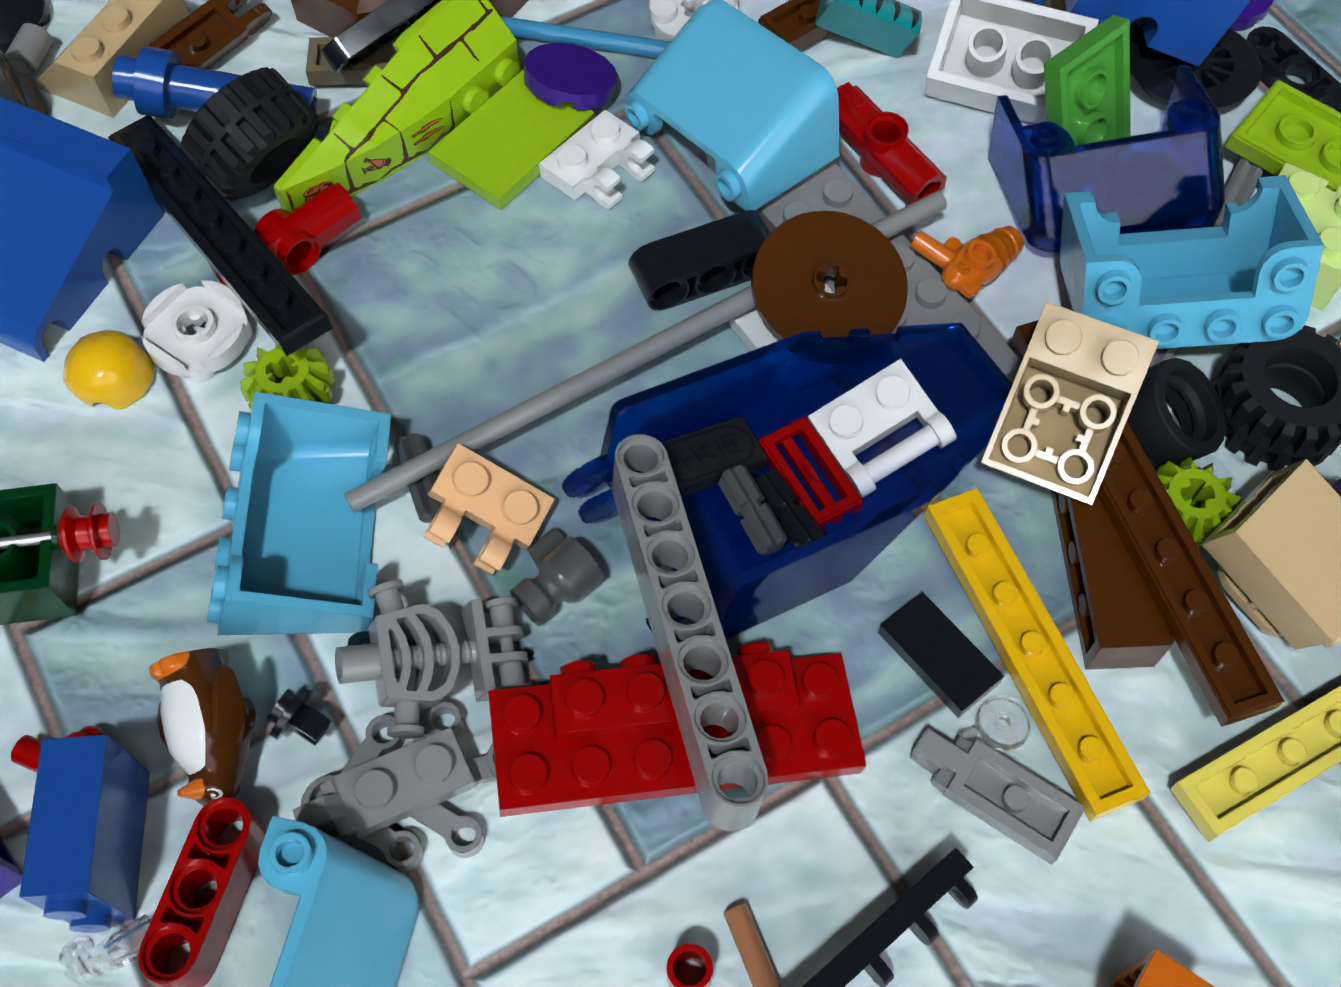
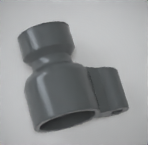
[510,528,605,626]

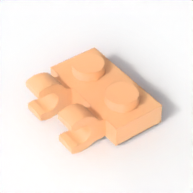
[423,443,554,575]

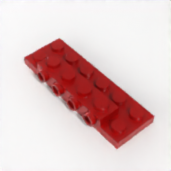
[488,642,866,817]

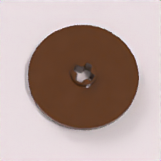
[751,211,908,360]

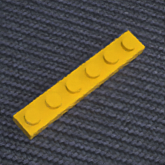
[924,488,1151,822]

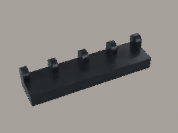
[802,848,978,987]

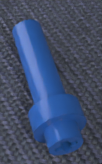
[112,46,317,120]

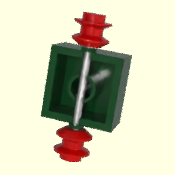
[0,483,120,625]

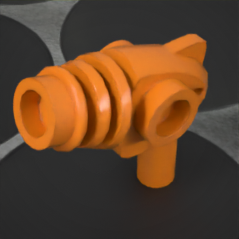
[909,226,1024,299]

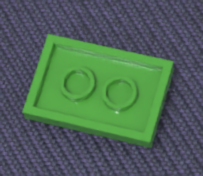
[1044,15,1131,198]

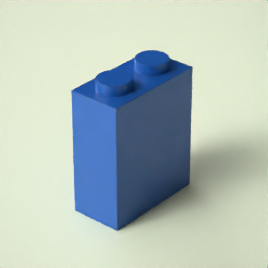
[19,735,150,933]

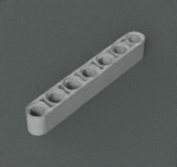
[612,434,768,831]

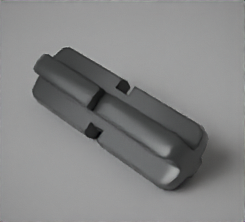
[395,433,442,523]
[719,465,787,556]

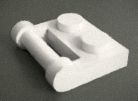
[808,359,957,498]

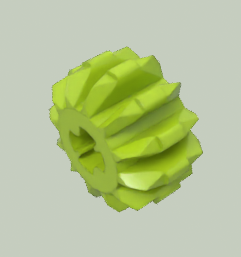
[240,345,335,410]
[1156,457,1242,549]

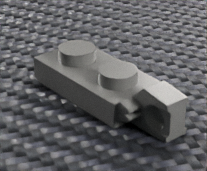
[293,727,475,840]
[910,728,1085,865]

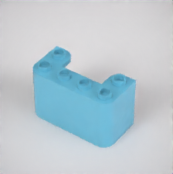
[1060,175,1324,349]

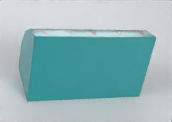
[814,0,922,58]

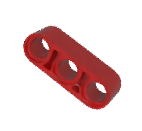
[138,797,266,987]

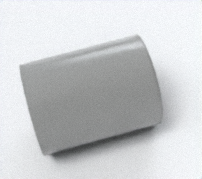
[5,23,53,77]

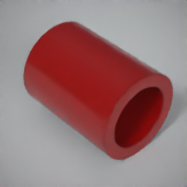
[666,944,713,987]

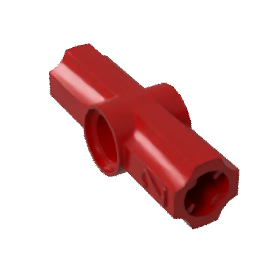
[837,82,947,205]
[210,182,362,287]

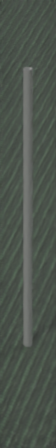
[344,191,947,513]

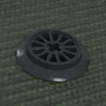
[1130,23,1262,112]

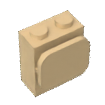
[1201,459,1341,650]

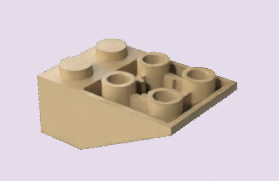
[981,301,1159,505]

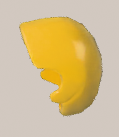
[63,330,154,410]

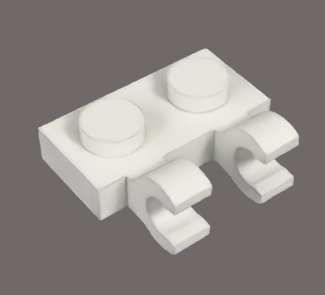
[539,110,655,210]

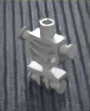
[335,580,532,739]

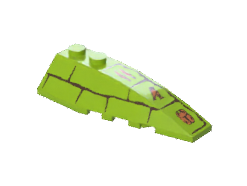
[273,0,521,213]

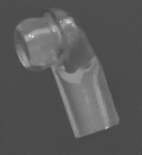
[59,914,151,984]

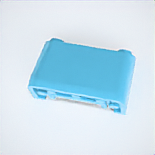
[625,0,840,211]
[258,815,420,987]

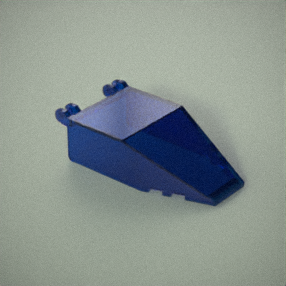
[562,323,1012,639]

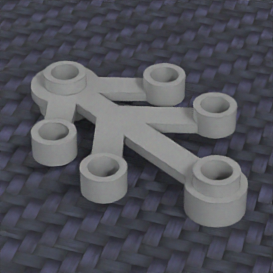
[300,701,496,873]

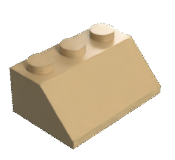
[35,0,189,118]

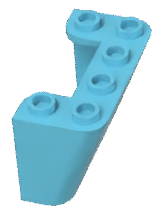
[207,392,391,636]

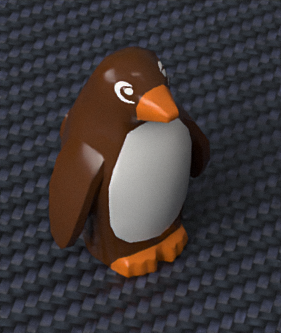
[149,648,256,806]

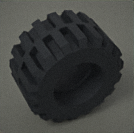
[181,67,320,201]
[1212,325,1341,471]

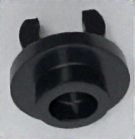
[267,685,331,746]

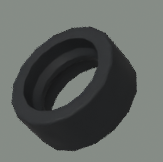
[1127,357,1226,466]

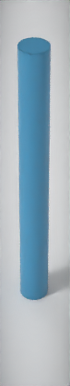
[501,16,670,58]

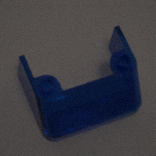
[988,65,1225,253]

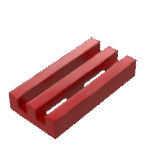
[758,416,863,530]

